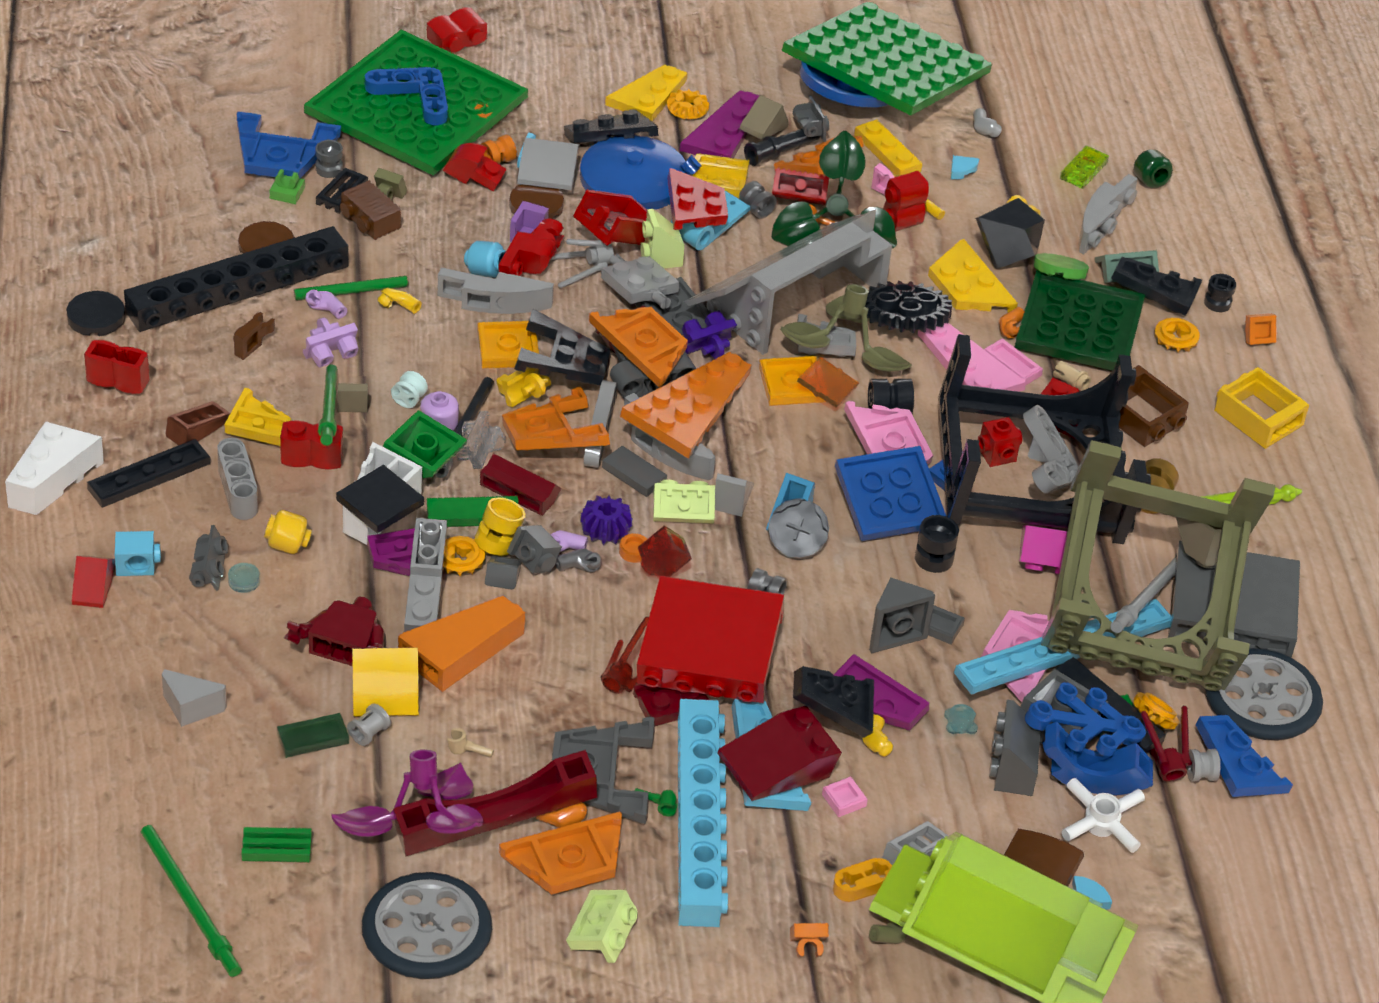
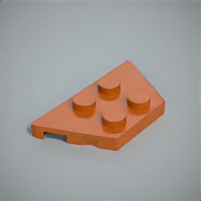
[589,307,688,387]
[499,812,622,895]

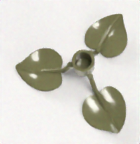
[780,284,912,371]

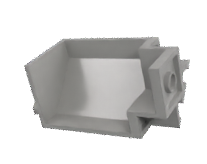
[683,209,892,355]

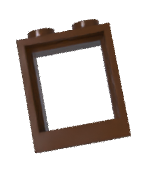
[1119,365,1189,447]

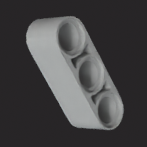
[217,438,258,520]

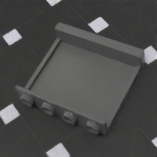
[1168,541,1300,658]

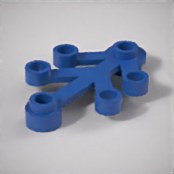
[1025,682,1146,756]

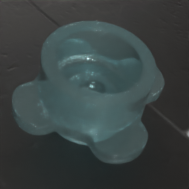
[944,704,978,734]

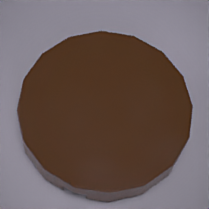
[509,184,564,219]
[238,221,295,253]

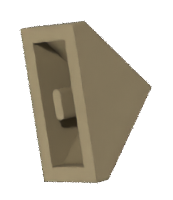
[740,95,789,140]

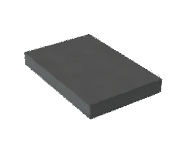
[635,277,710,336]

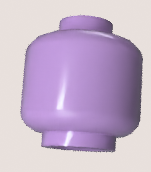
[420,391,459,431]

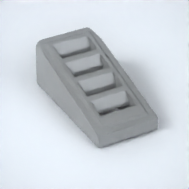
[882,821,949,866]

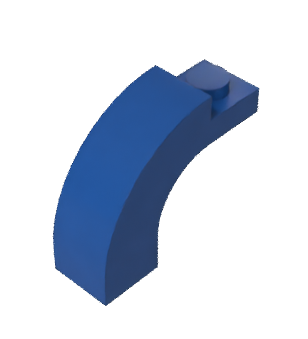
[1043,722,1153,795]

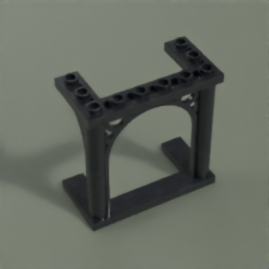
[938,334,1151,544]

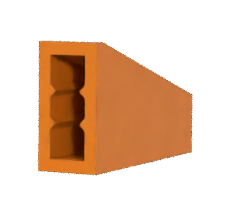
[398,596,525,692]

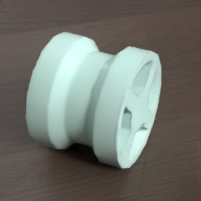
[391,371,428,408]

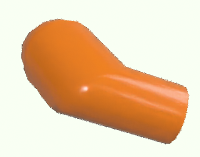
[999,307,1024,339]

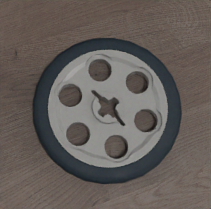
[1205,648,1323,740]
[361,872,492,979]

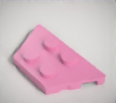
[844,401,933,465]
[981,610,1049,702]

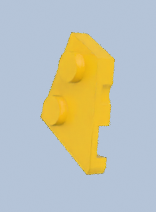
[224,388,292,446]

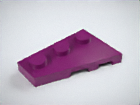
[834,654,930,731]

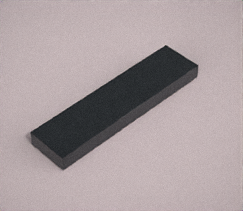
[87,439,210,508]
[1052,657,1166,754]

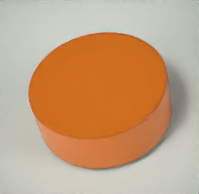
[619,533,650,563]

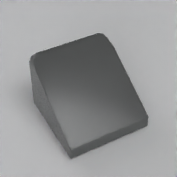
[485,555,522,590]

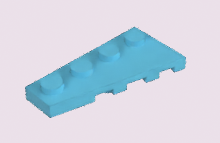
[731,699,811,811]

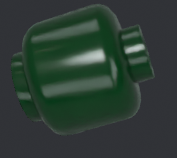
[1133,149,1173,188]

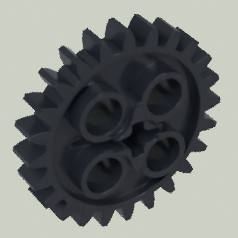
[865,281,952,333]

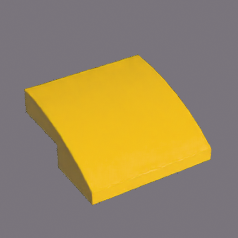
[692,153,749,199]
[352,648,418,717]

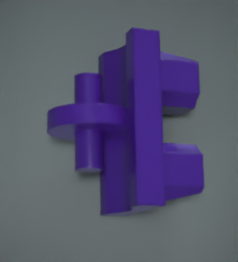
[681,310,737,359]

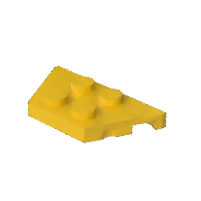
[928,239,1018,312]

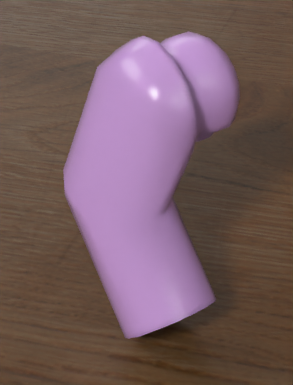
[305,290,347,319]
[550,530,588,552]

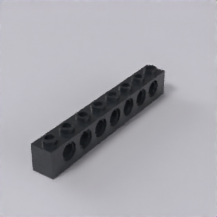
[124,226,349,332]

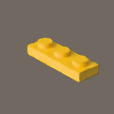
[854,119,923,176]

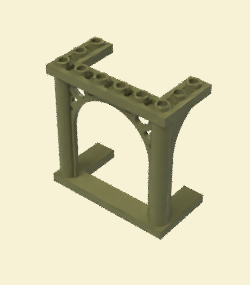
[1041,440,1275,691]

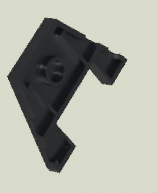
[514,309,611,385]

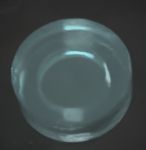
[228,563,260,593]

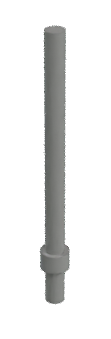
[1110,558,1176,633]

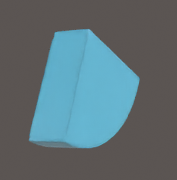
[951,155,979,179]
[1072,876,1112,910]

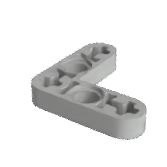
[1023,405,1079,493]

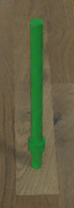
[318,364,338,446]
[141,825,242,977]

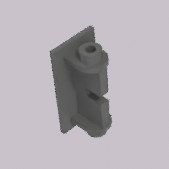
[792,95,830,142]
[189,525,228,591]

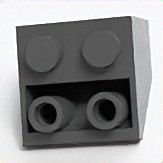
[989,700,1041,796]

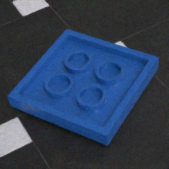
[834,446,946,541]

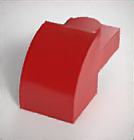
[442,143,507,192]

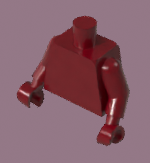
[284,596,384,666]

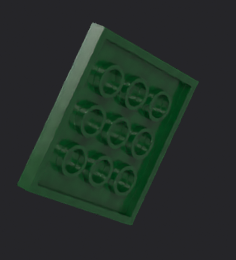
[1015,270,1146,371]

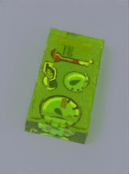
[1060,146,1109,189]

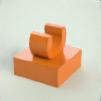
[1245,313,1276,345]
[790,923,829,957]

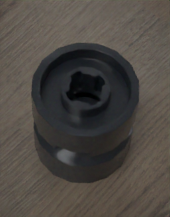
[867,379,914,414]
[915,515,959,573]

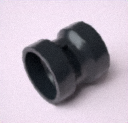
[1204,273,1237,312]

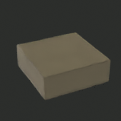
[338,383,368,413]

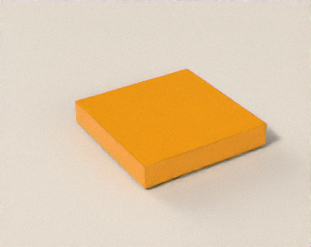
[477,321,539,368]
[759,356,827,406]

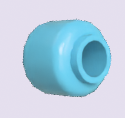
[464,241,506,278]

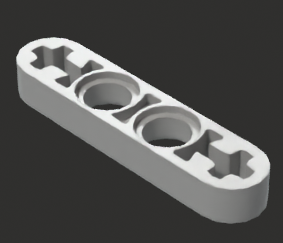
[584,380,617,468]

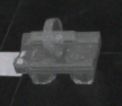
[456,411,506,469]

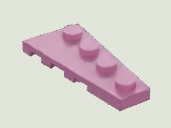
[918,323,1026,392]

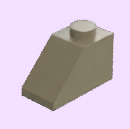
[1176,517,1222,568]

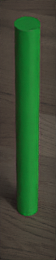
[294,275,408,300]

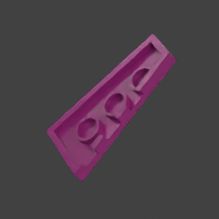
[680,90,760,158]

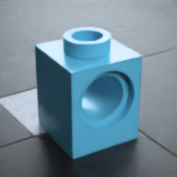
[115,531,161,576]

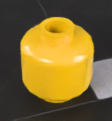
[264,510,312,554]

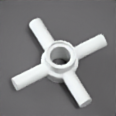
[1062,778,1145,853]

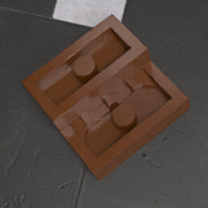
[1004,828,1084,886]

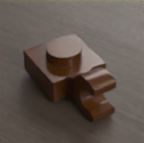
[233,312,275,360]

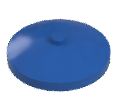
[799,62,888,108]
[580,135,687,210]

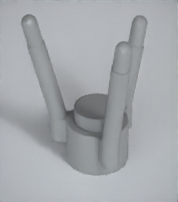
[551,239,614,288]

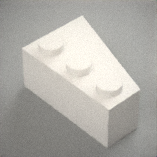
[5,422,104,515]
[343,442,422,545]

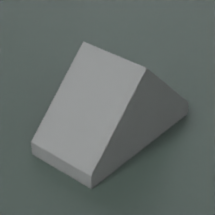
[715,473,754,517]
[162,669,227,726]

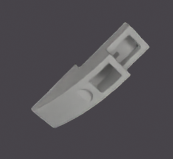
[1079,174,1138,255]
[437,268,554,314]
[624,393,715,480]
[404,518,447,632]

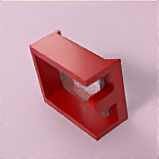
[573,190,647,246]

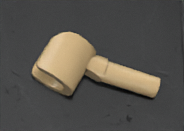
[447,728,494,757]

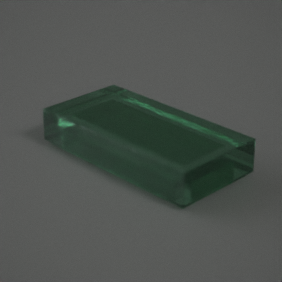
[277,713,349,758]

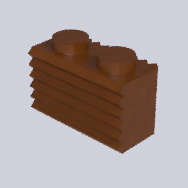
[340,180,401,240]

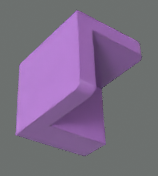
[510,201,549,242]

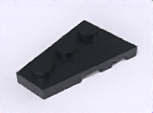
[564,110,658,143]
[1110,257,1203,316]
[793,666,874,738]

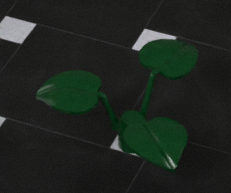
[771,131,897,249]

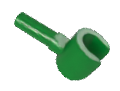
[634,788,678,816]

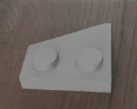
[797,314,856,357]

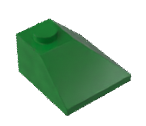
[383,410,467,478]

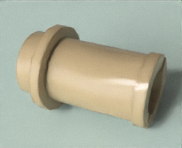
[1053,361,1091,391]

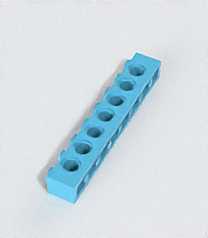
[678,699,728,927]

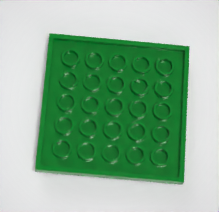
[782,2,993,116]
[304,29,528,176]

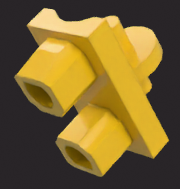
[496,367,551,407]

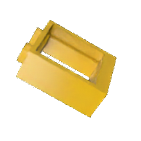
[1214,367,1309,449]

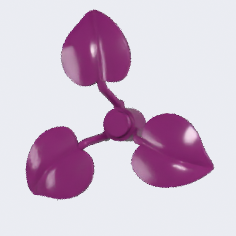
[332,749,483,836]

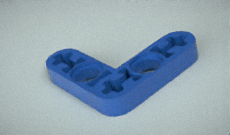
[365,67,448,125]

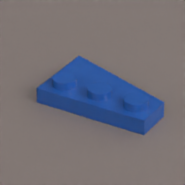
[1196,715,1293,797]

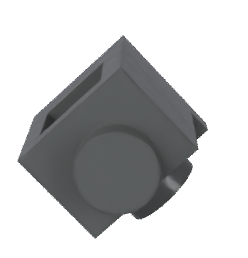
[507,525,562,573]

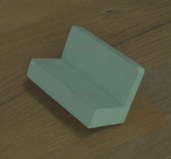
[1095,250,1159,283]

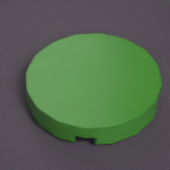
[1033,253,1089,280]

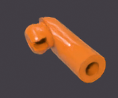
[536,803,587,828]

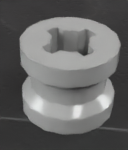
[1186,749,1220,782]

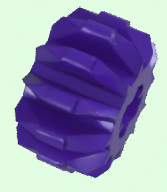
[580,495,633,546]

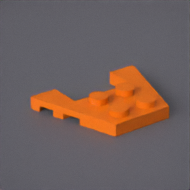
[502,387,610,451]

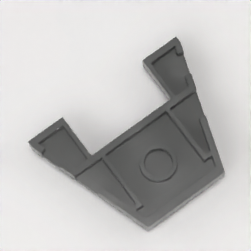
[552,717,655,824]

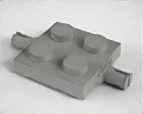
[601,254,679,309]

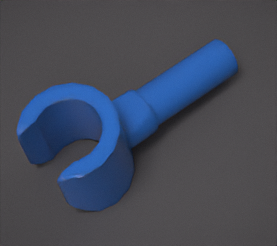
[680,155,702,176]

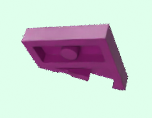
[367,528,415,576]

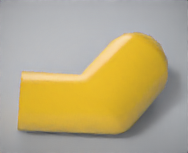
[377,288,422,314]
[862,715,893,757]

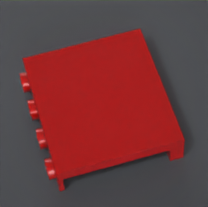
[637,576,785,703]

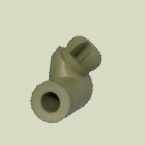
[869,921,907,944]

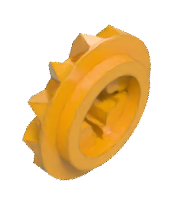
[667,89,709,119]
[1154,318,1200,352]
[443,536,485,576]
[1133,692,1179,730]

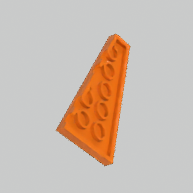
[620,352,752,459]

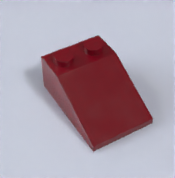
[717,705,842,801]

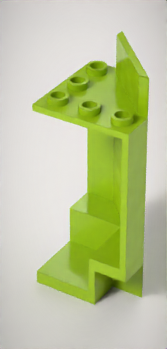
[869,831,1139,1003]

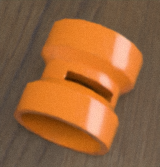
[481,134,517,164]

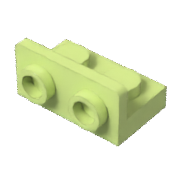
[653,480,715,524]
[566,890,638,963]

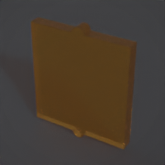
[797,357,859,408]

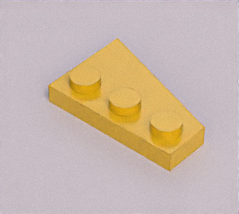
[605,64,688,121]

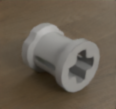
[347,704,391,746]

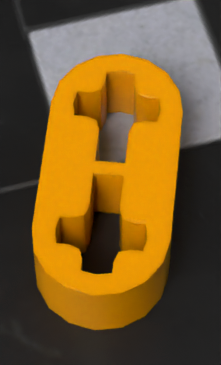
[832,858,892,902]

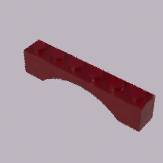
[393,750,597,856]

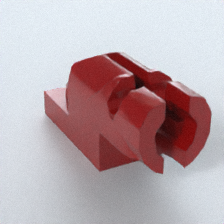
[498,218,564,276]

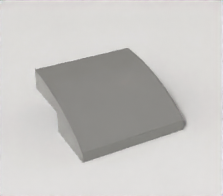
[517,138,579,190]

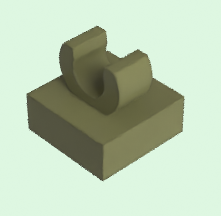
[374,167,407,201]

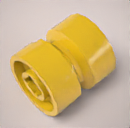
[474,497,526,556]

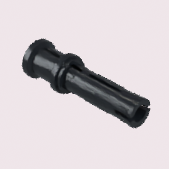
[744,129,820,166]

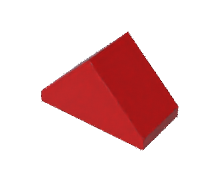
[71,556,115,608]

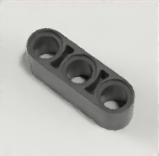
[610,351,696,399]

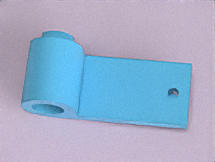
[671,191,750,250]

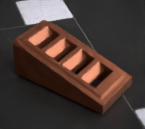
[165,401,230,445]

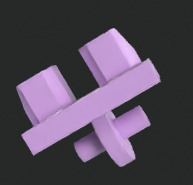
[303,317,359,368]

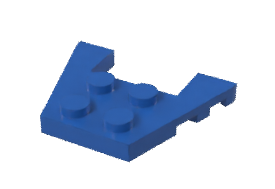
[237,111,341,179]

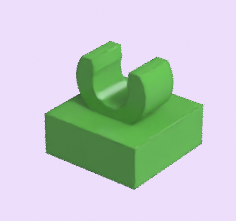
[269,169,305,205]

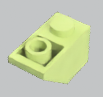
[641,209,685,268]

